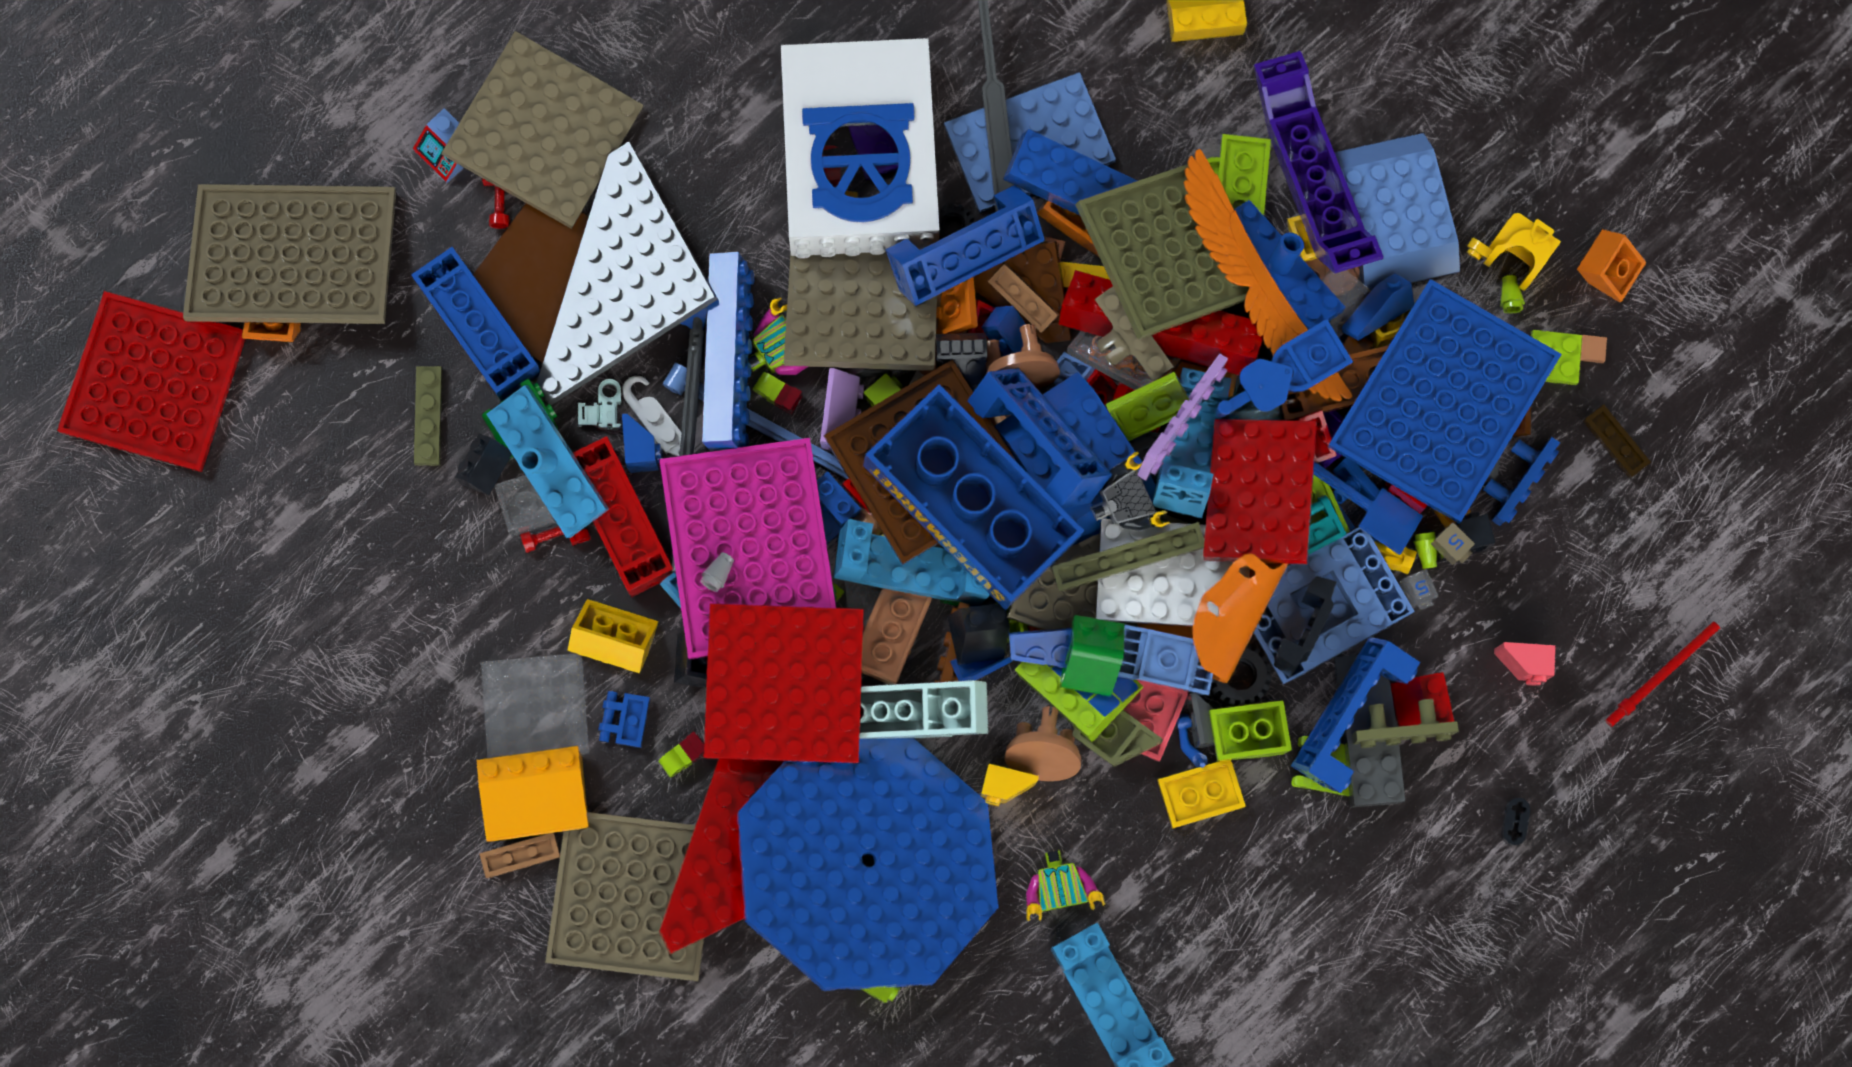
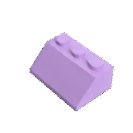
[820,368,864,452]

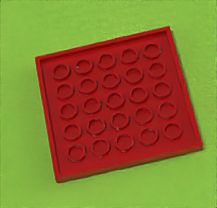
[57,291,246,472]
[704,604,864,763]

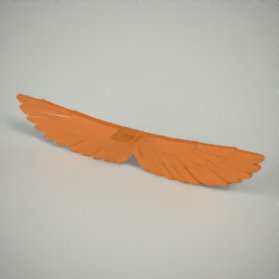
[1183,149,1352,402]

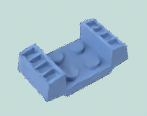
[1118,625,1213,695]

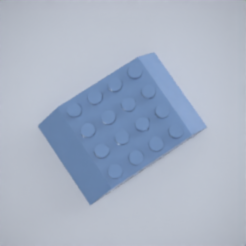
[1334,133,1460,293]

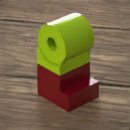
[753,372,803,415]
[658,731,704,778]

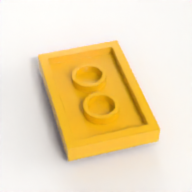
[1157,760,1246,829]

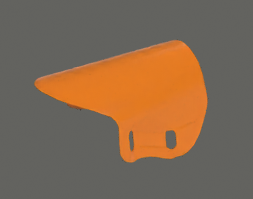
[1137,554,1288,683]

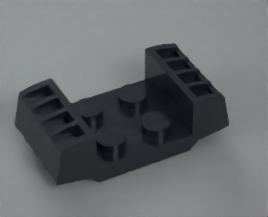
[936,332,987,392]
[1274,576,1337,678]

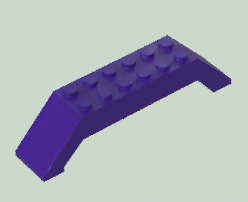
[1254,51,1383,273]

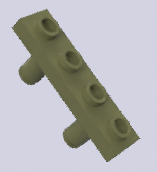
[1352,699,1459,748]

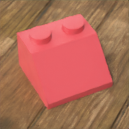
[1494,642,1555,686]

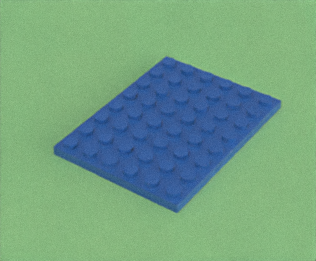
[1328,279,1562,524]

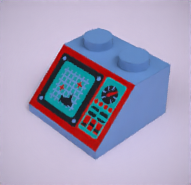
[413,108,464,183]

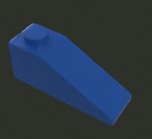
[1342,274,1414,340]

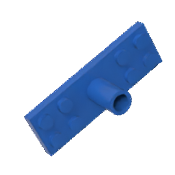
[1234,200,1346,330]

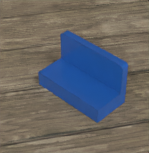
[950,657,1013,681]

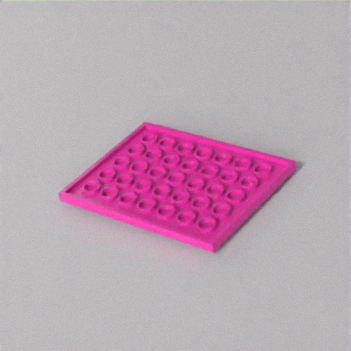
[659,438,836,659]

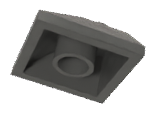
[1186,693,1215,749]

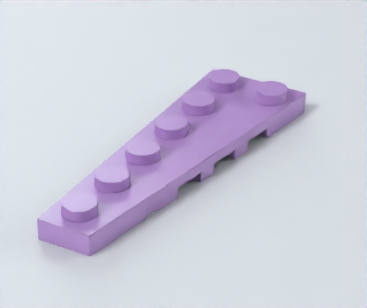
[1137,353,1228,481]

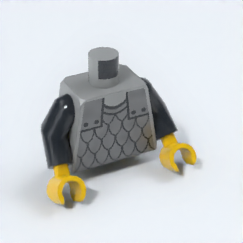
[1091,452,1170,531]

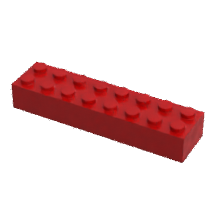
[1059,270,1263,375]

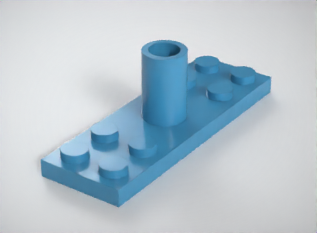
[486,385,609,538]

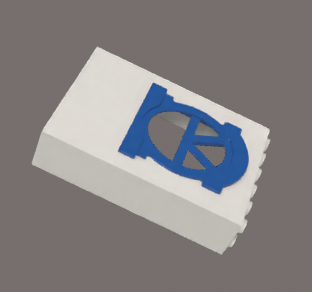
[781,38,939,258]

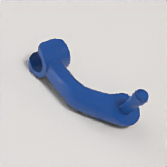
[1176,714,1208,768]

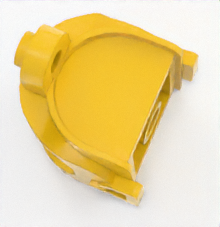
[1467,213,1561,291]

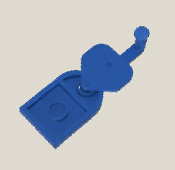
[1214,319,1353,418]

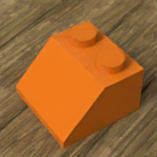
[1577,230,1646,302]

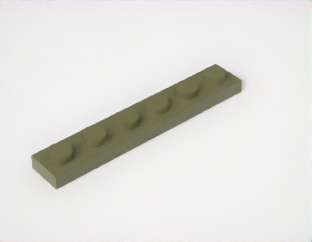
[1052,522,1204,592]

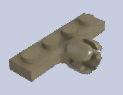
[1095,287,1174,382]

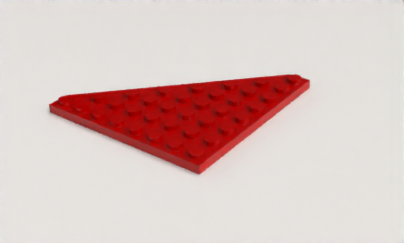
[659,759,784,954]

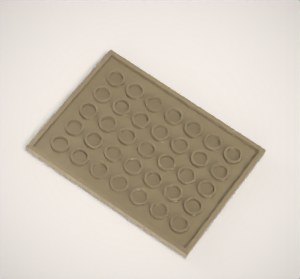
[183,184,396,324]

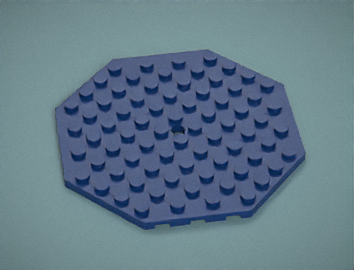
[737,738,998,991]

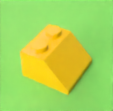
[981,764,1039,807]

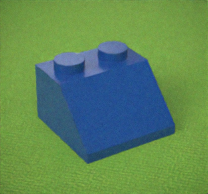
[622,414,663,473]

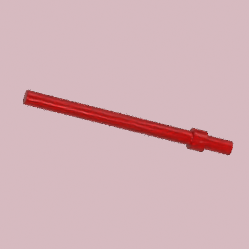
[1605,621,1720,727]

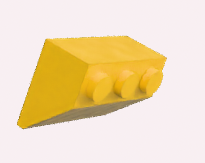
[1167,0,1247,42]
[567,599,659,673]

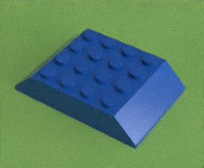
[994,372,1156,546]

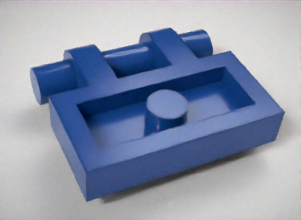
[598,691,650,748]

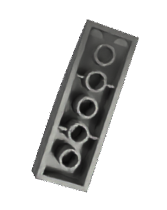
[1334,655,1405,808]

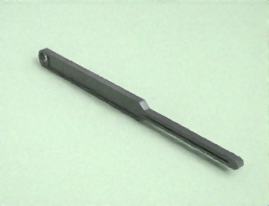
[978,0,1013,212]

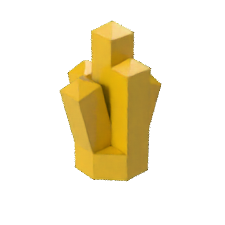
[1374,541,1417,574]

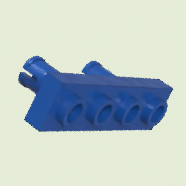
[1483,437,1560,526]
[1333,458,1415,542]

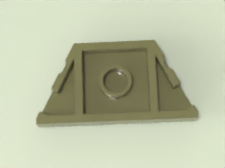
[1072,710,1163,767]

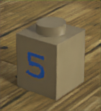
[1431,523,1475,565]

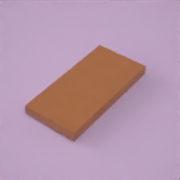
[861,588,932,685]

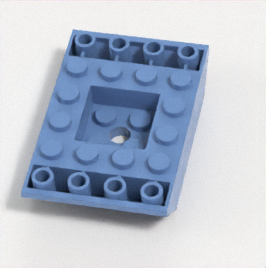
[1254,527,1415,684]

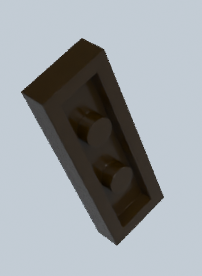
[1583,405,1651,479]

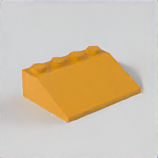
[477,746,589,842]

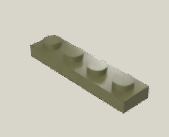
[414,366,443,466]

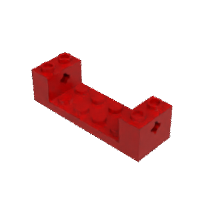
[573,436,673,598]

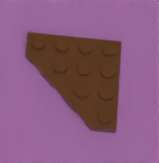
[974,241,1072,343]

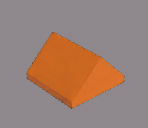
[242,322,301,342]

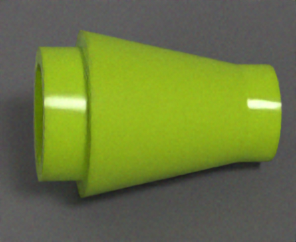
[1500,275,1525,314]
[1413,532,1437,569]

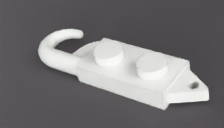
[622,376,681,456]

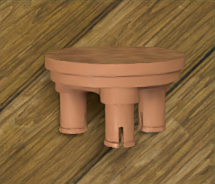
[986,324,1060,390]
[1005,706,1081,781]

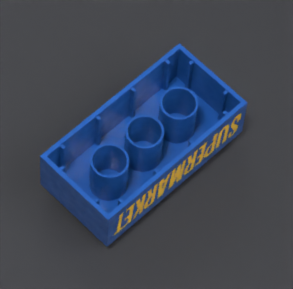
[863,384,1084,610]

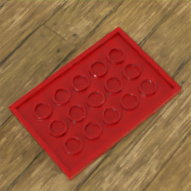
[1203,419,1317,564]

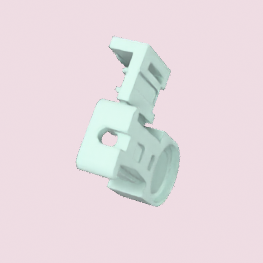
[578,379,621,430]

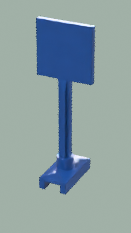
[1314,460,1423,555]

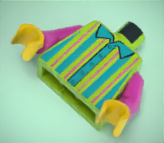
[748,298,809,375]
[1026,850,1105,921]

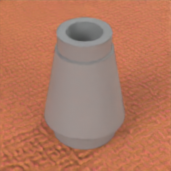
[701,552,734,592]

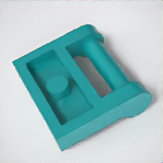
[1308,495,1347,555]

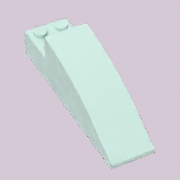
[859,681,988,739]

